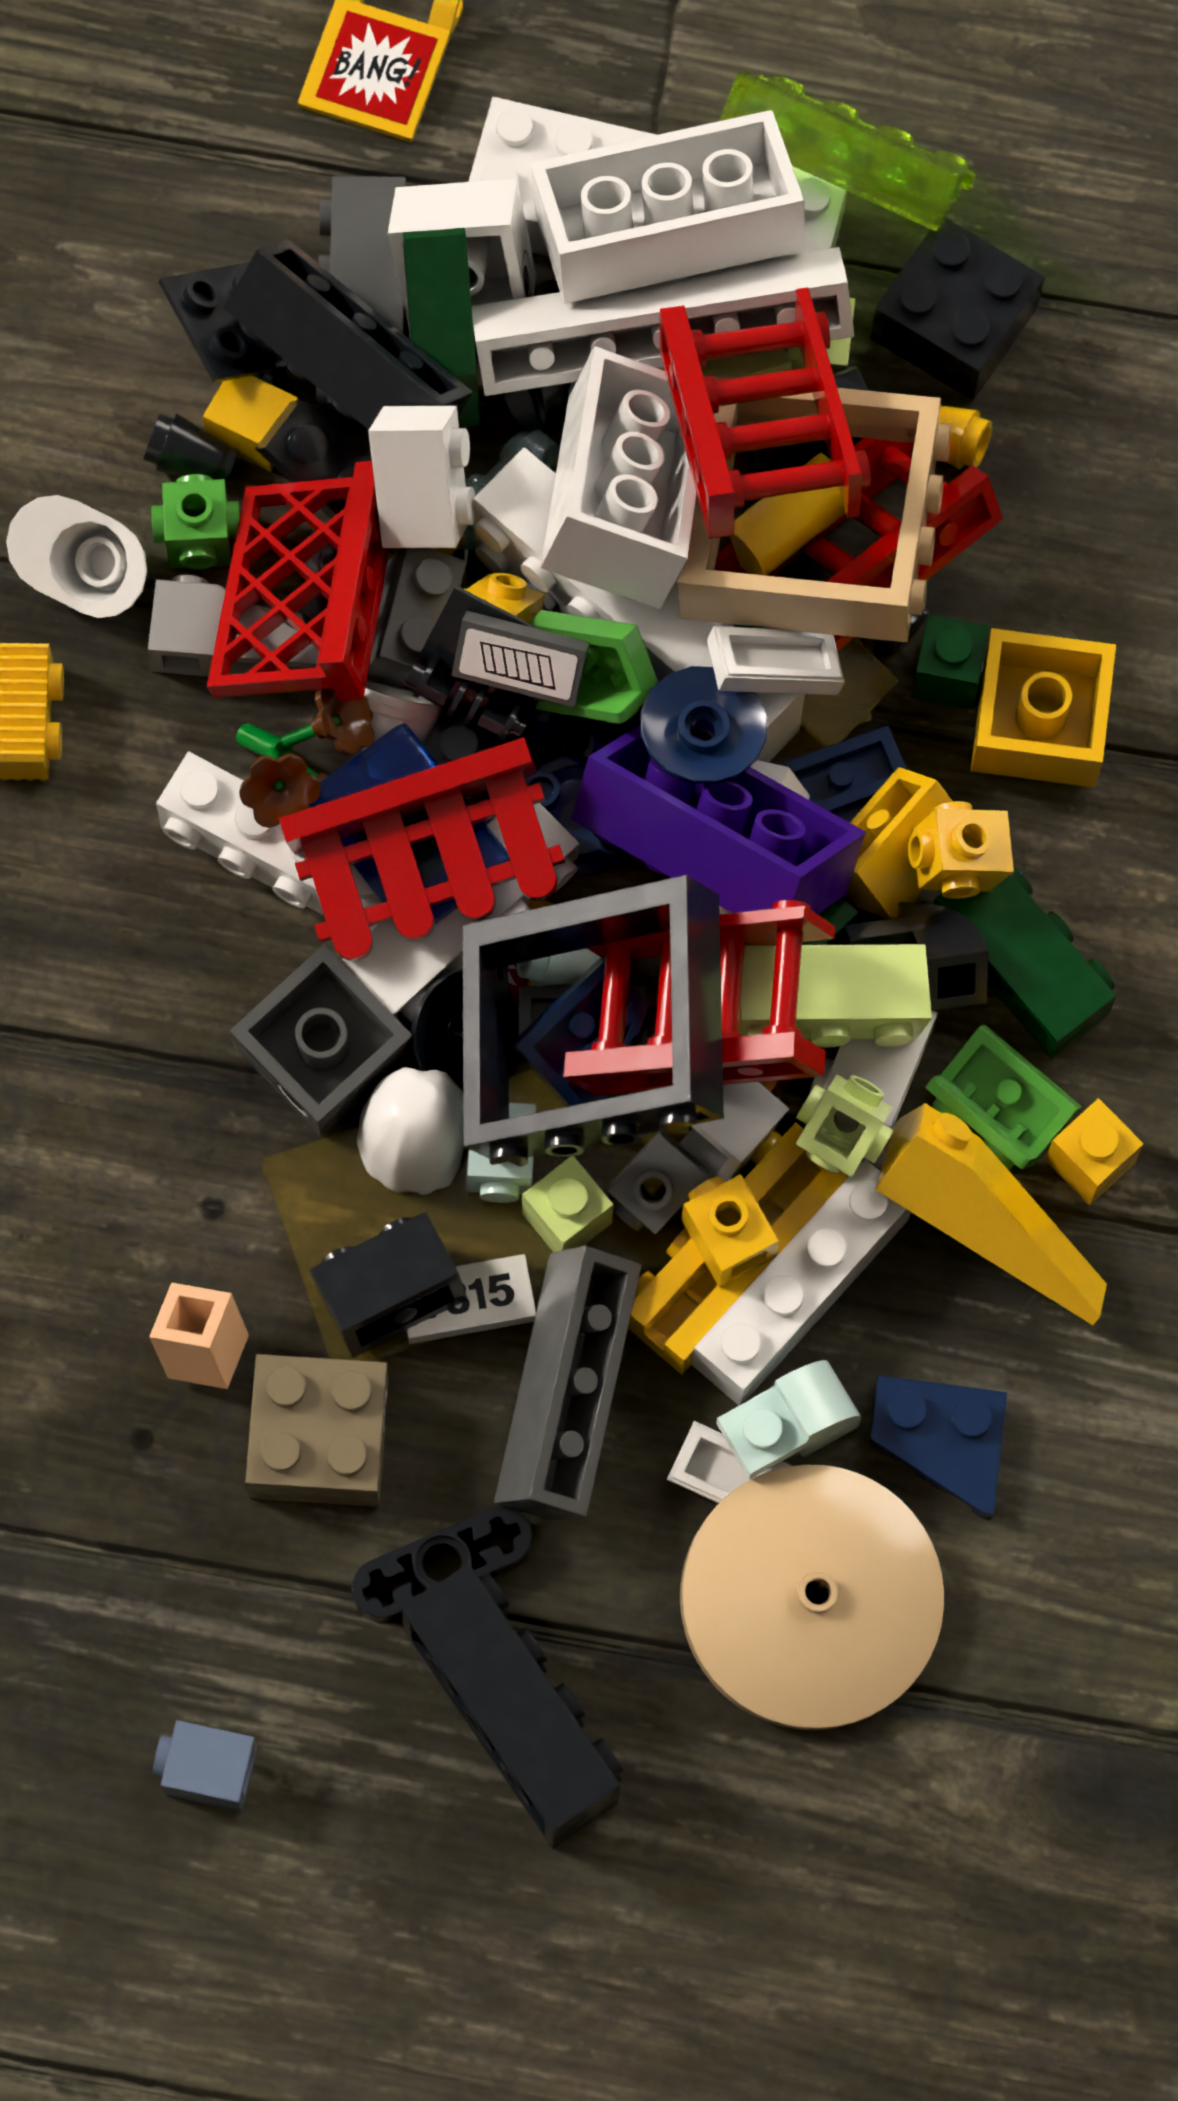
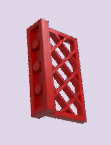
[207,461,390,702]

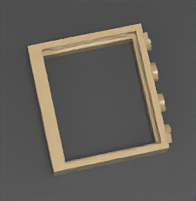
[677,376,952,642]

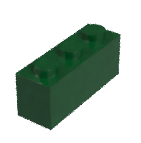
[934,865,1116,1060]

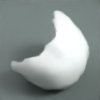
[356,1067,467,1195]

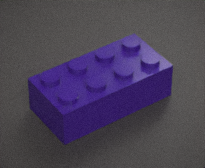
[571,724,866,914]

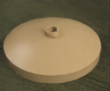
[680,1465,944,1730]

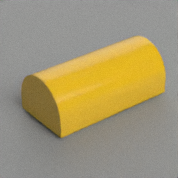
[730,452,846,576]

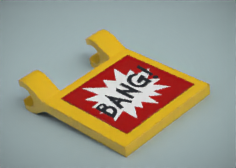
[297,0,463,143]

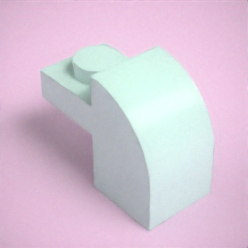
[716,1360,861,1479]

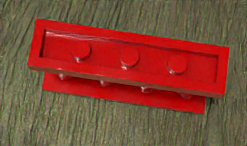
[660,287,871,539]
[715,438,1004,652]
[563,900,835,1096]

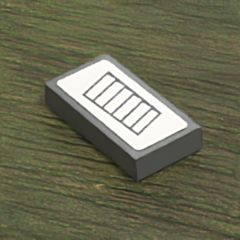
[451,611,590,707]

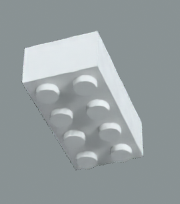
[531,110,806,304]
[540,346,697,609]

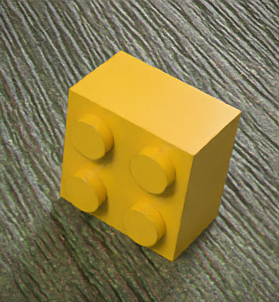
[971,628,1116,788]

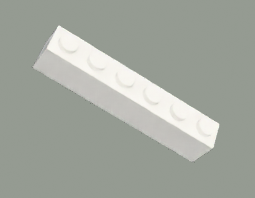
[472,247,855,396]

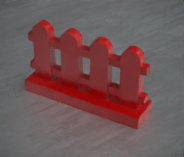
[278,737,565,961]

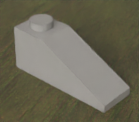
[148,575,319,677]

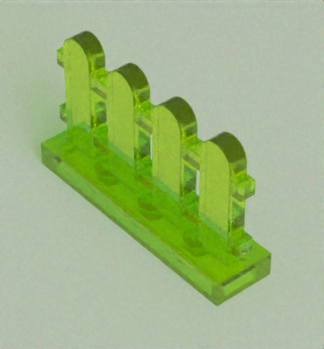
[719,70,977,232]

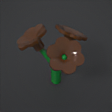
[236,688,375,828]

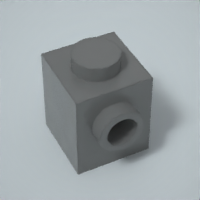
[607,1131,710,1235]

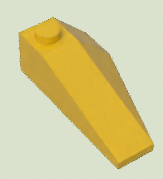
[875,1103,1107,1325]

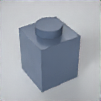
[153,1720,257,1812]

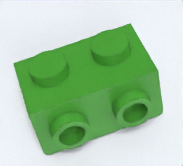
[528,610,658,724]
[925,1025,1082,1169]

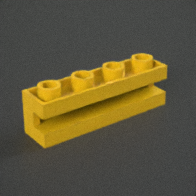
[628,1122,849,1375]

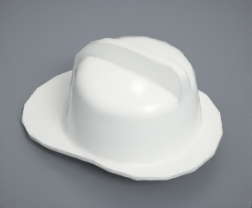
[6,495,147,618]

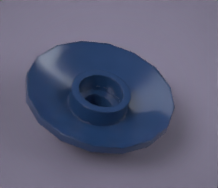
[641,666,767,784]

